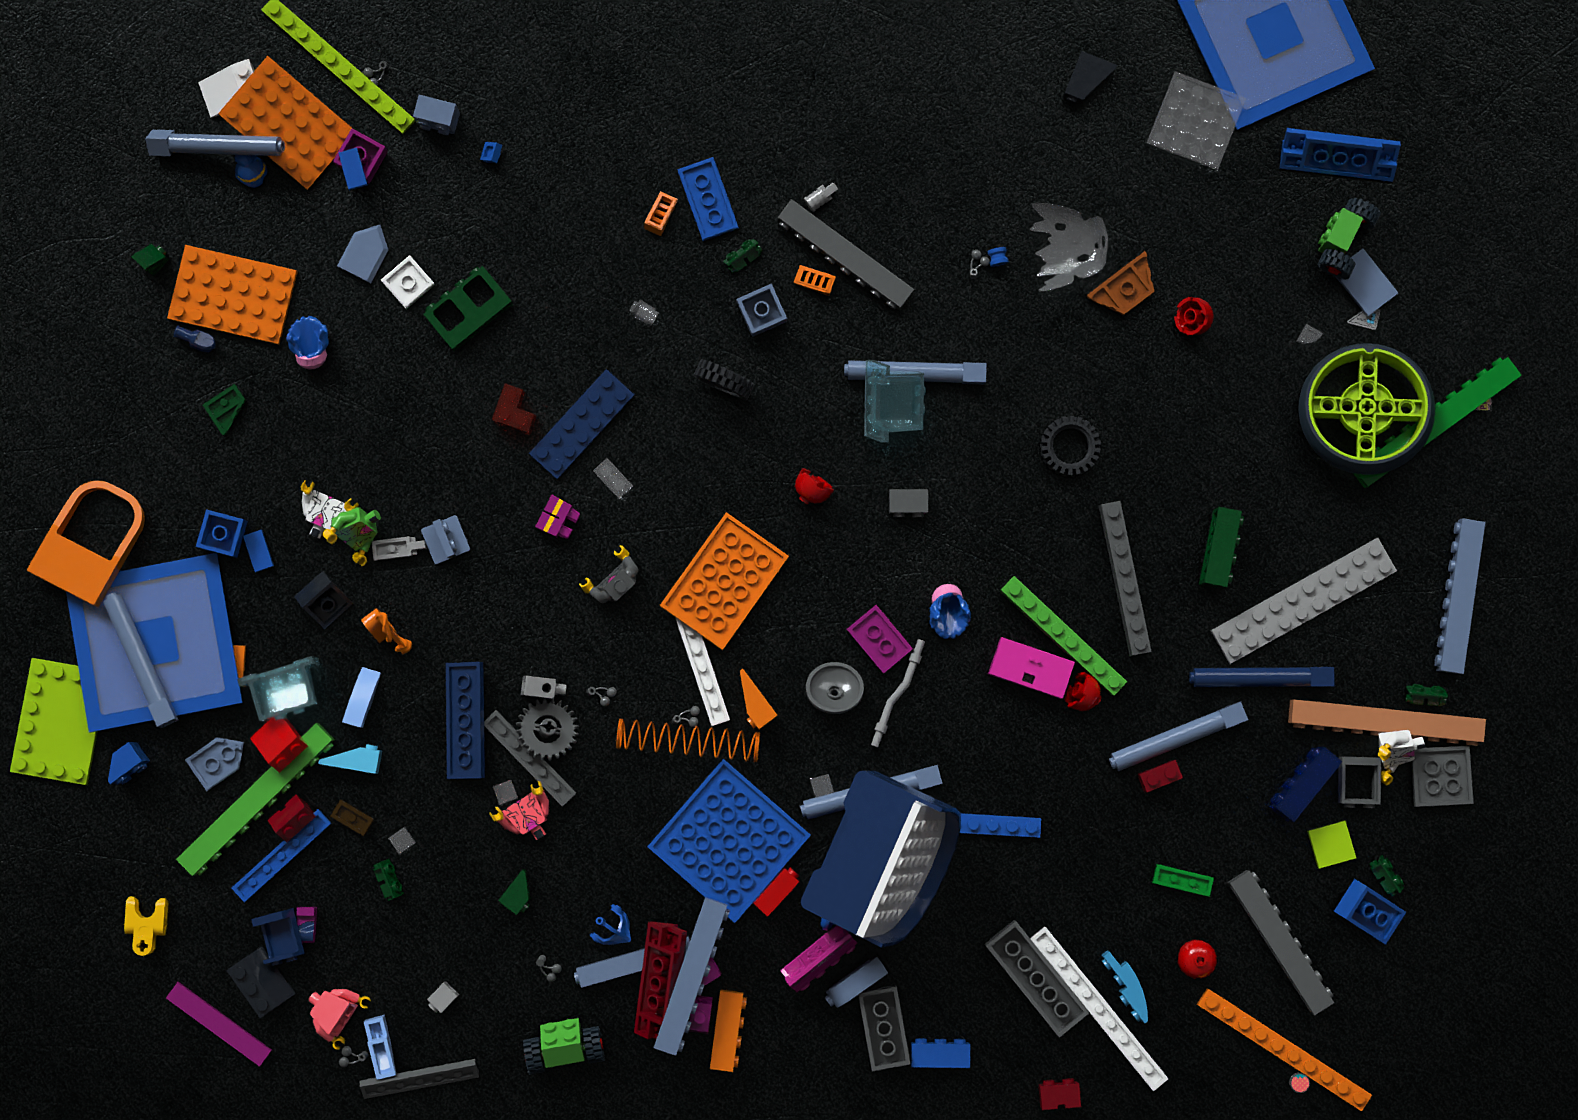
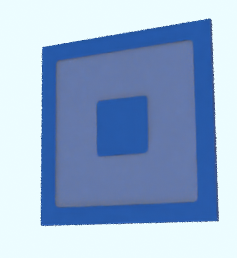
[1177,0,1375,130]
[66,553,243,733]

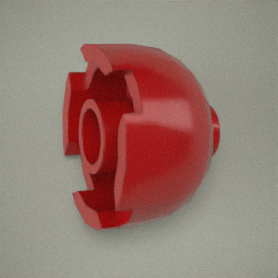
[1174,297,1214,335]
[795,468,834,504]
[1065,672,1101,711]
[1178,940,1217,979]

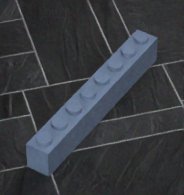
[1435,518,1485,674]
[654,897,730,1056]

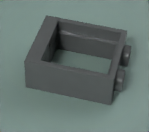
[1338,757,1381,808]

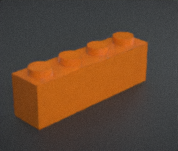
[710,990,747,1072]

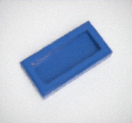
[339,148,368,190]
[243,530,274,572]

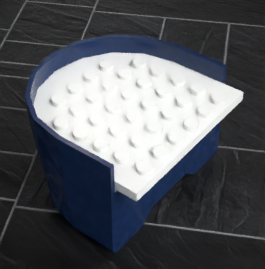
[801,771,961,948]

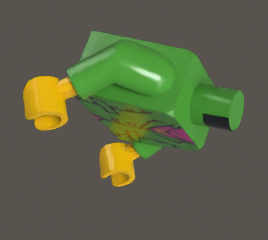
[323,507,381,566]

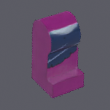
[297,907,317,943]

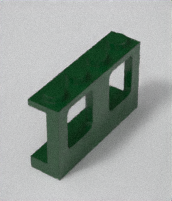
[424,266,513,352]

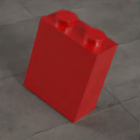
[250,712,308,773]
[753,867,799,916]

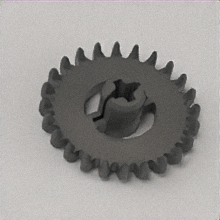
[516,698,579,761]

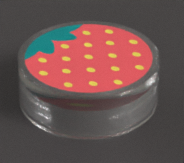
[1289,1073,1310,1093]

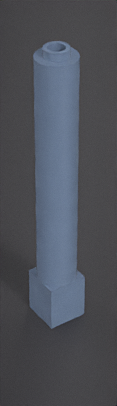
[145,130,285,156]
[844,361,986,385]
[103,593,179,728]
[1109,702,1248,771]
[800,765,942,820]

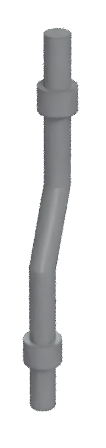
[871,639,925,747]

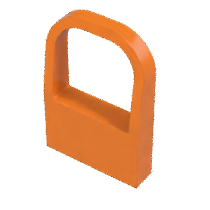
[27,481,145,608]

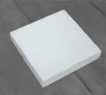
[381,255,435,309]

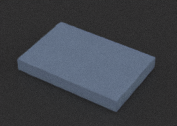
[1336,249,1398,317]

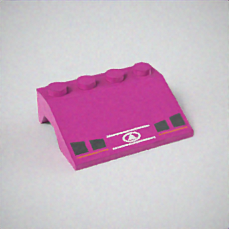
[780,925,857,992]

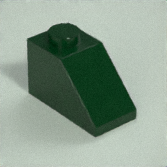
[132,244,169,276]
[498,869,530,915]

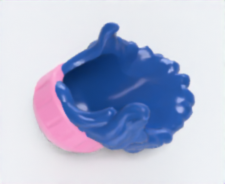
[286,316,329,369]
[930,584,971,639]

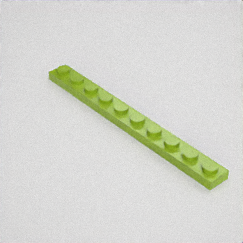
[261,0,415,134]

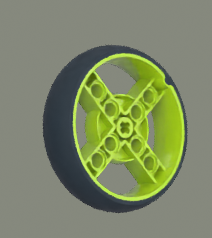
[1299,343,1435,475]

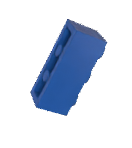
[911,1038,970,1068]

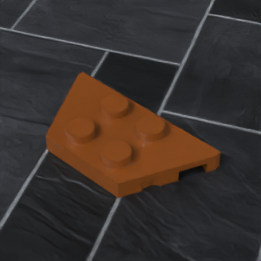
[1086,251,1154,316]

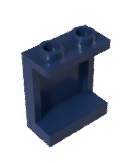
[251,908,304,966]

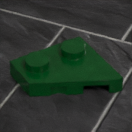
[203,384,246,436]

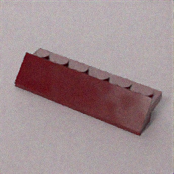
[634,922,687,1039]

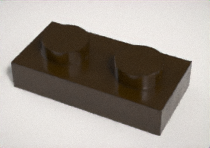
[330,800,374,836]

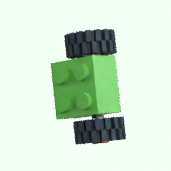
[1318,198,1381,280]
[523,1018,605,1075]

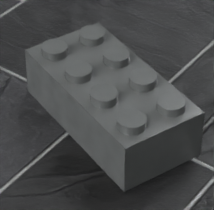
[858,985,910,1071]

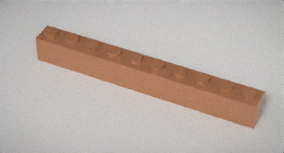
[1288,700,1486,746]

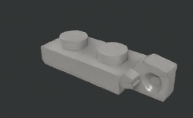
[372,536,427,561]

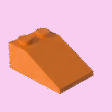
[740,669,778,730]

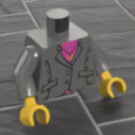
[579,546,638,603]

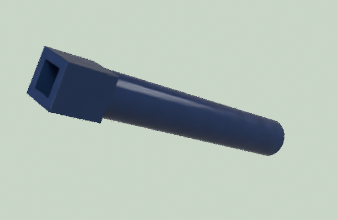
[1189,667,1334,687]

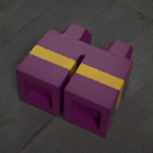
[535,495,581,539]

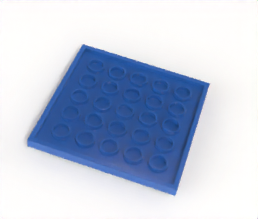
[647,759,810,923]

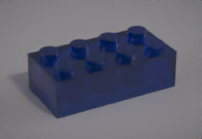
[1269,747,1343,822]

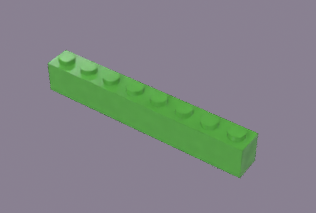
[999,576,1127,696]

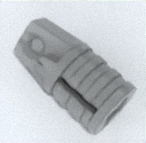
[803,183,838,212]

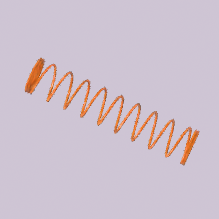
[616,718,760,762]

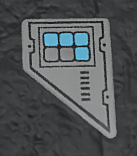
[1347,309,1380,330]

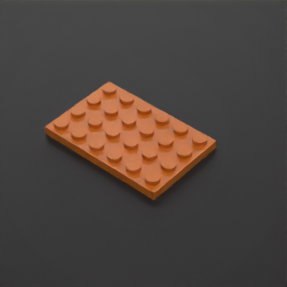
[218,56,353,190]
[167,245,298,345]
[660,512,789,650]

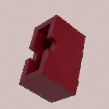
[1137,760,1183,792]
[268,794,316,842]
[1039,1078,1081,1110]

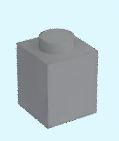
[427,981,459,1013]

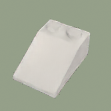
[198,59,255,118]

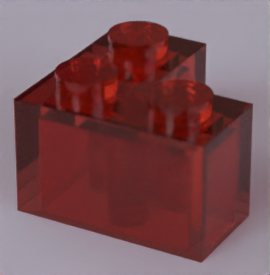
[492,384,536,435]

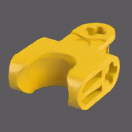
[124,896,168,956]

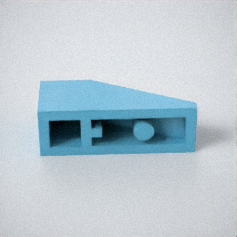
[318,744,382,774]

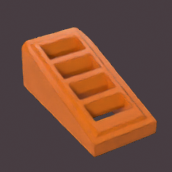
[644,191,678,236]
[794,265,836,296]

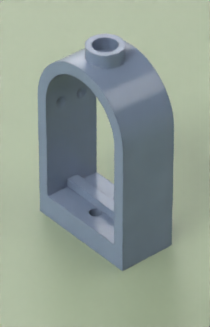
[825,955,888,1008]

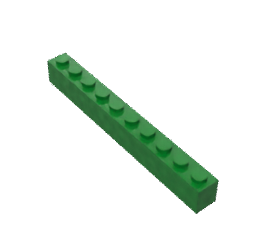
[1353,357,1521,488]

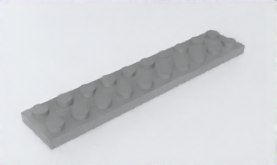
[1210,538,1397,664]

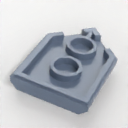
[337,225,388,283]
[185,738,244,791]

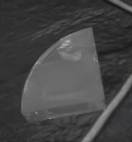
[1297,324,1323,344]

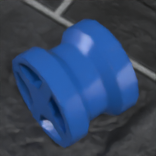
[987,247,1009,267]

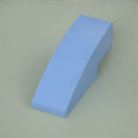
[342,667,381,728]
[364,1015,396,1080]

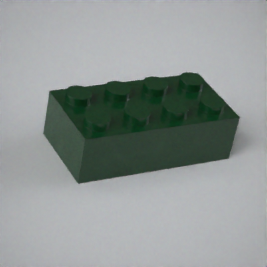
[1199,507,1244,589]

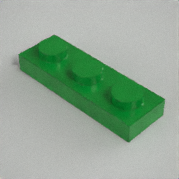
[1152,864,1214,897]

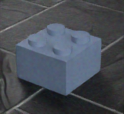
[413,95,460,135]
[736,284,787,337]

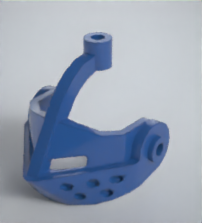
[590,904,631,945]

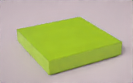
[1307,821,1356,869]

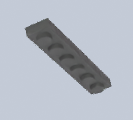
[484,710,576,807]
[360,1059,479,1099]

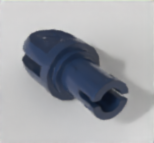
[173,325,215,353]

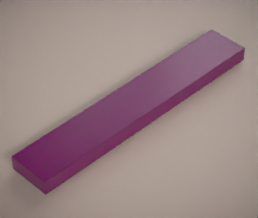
[166,982,272,1067]

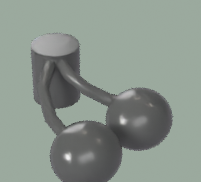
[363,61,388,86]
[970,250,990,279]
[586,687,617,706]
[672,706,700,727]
[536,955,562,982]
[339,1046,369,1067]

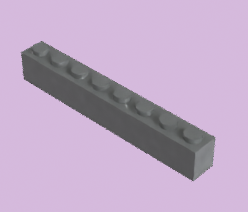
[778,199,914,310]
[1099,501,1151,656]
[1227,870,1334,1015]

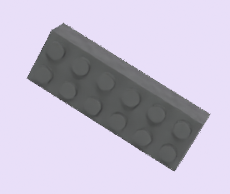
[984,920,1089,1037]

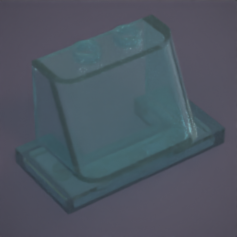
[864,360,925,442]
[237,656,320,721]

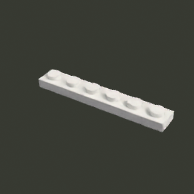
[675,617,730,726]

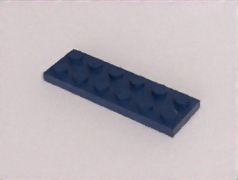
[529,369,635,480]
[446,662,485,779]

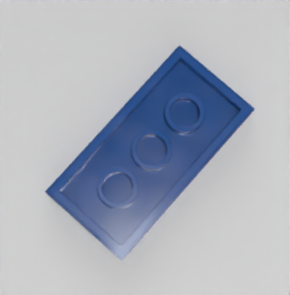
[677,157,739,241]

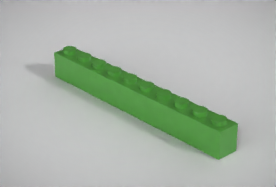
[176,723,335,876]

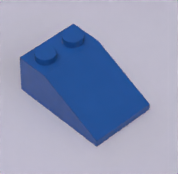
[1334,879,1406,945]

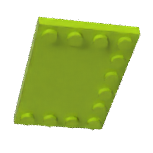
[10,658,98,785]

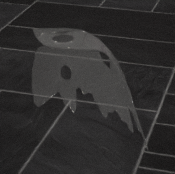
[1030,203,1108,291]

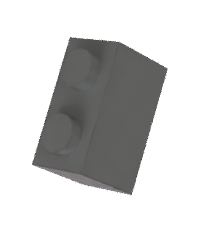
[889,489,928,518]

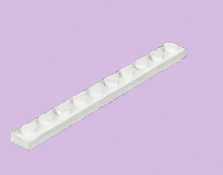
[1030,927,1168,1091]

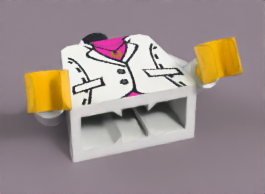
[301,480,359,539]
[1378,730,1425,785]

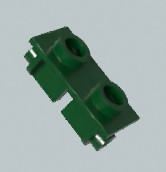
[723,239,763,274]
[1406,684,1448,707]
[1370,855,1404,896]
[373,859,404,901]

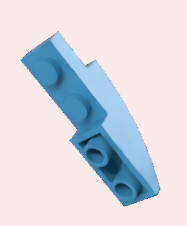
[1102,950,1148,1023]

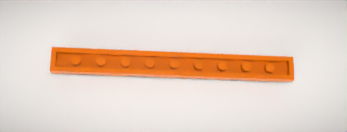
[1197,988,1372,1111]

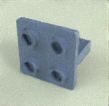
[421,515,470,564]

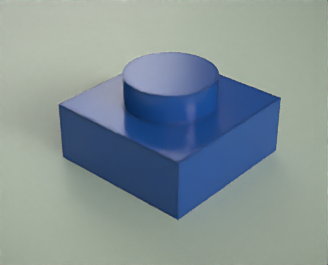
[480,142,502,163]

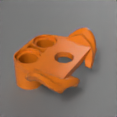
[361,608,412,654]

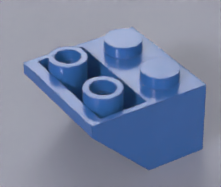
[108,742,150,785]

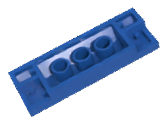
[1280,128,1401,182]

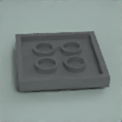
[1411,746,1473,807]

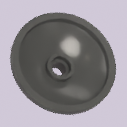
[806,662,864,714]

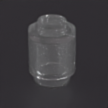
[629,300,659,326]

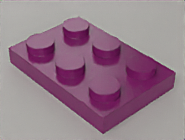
[846,605,913,674]

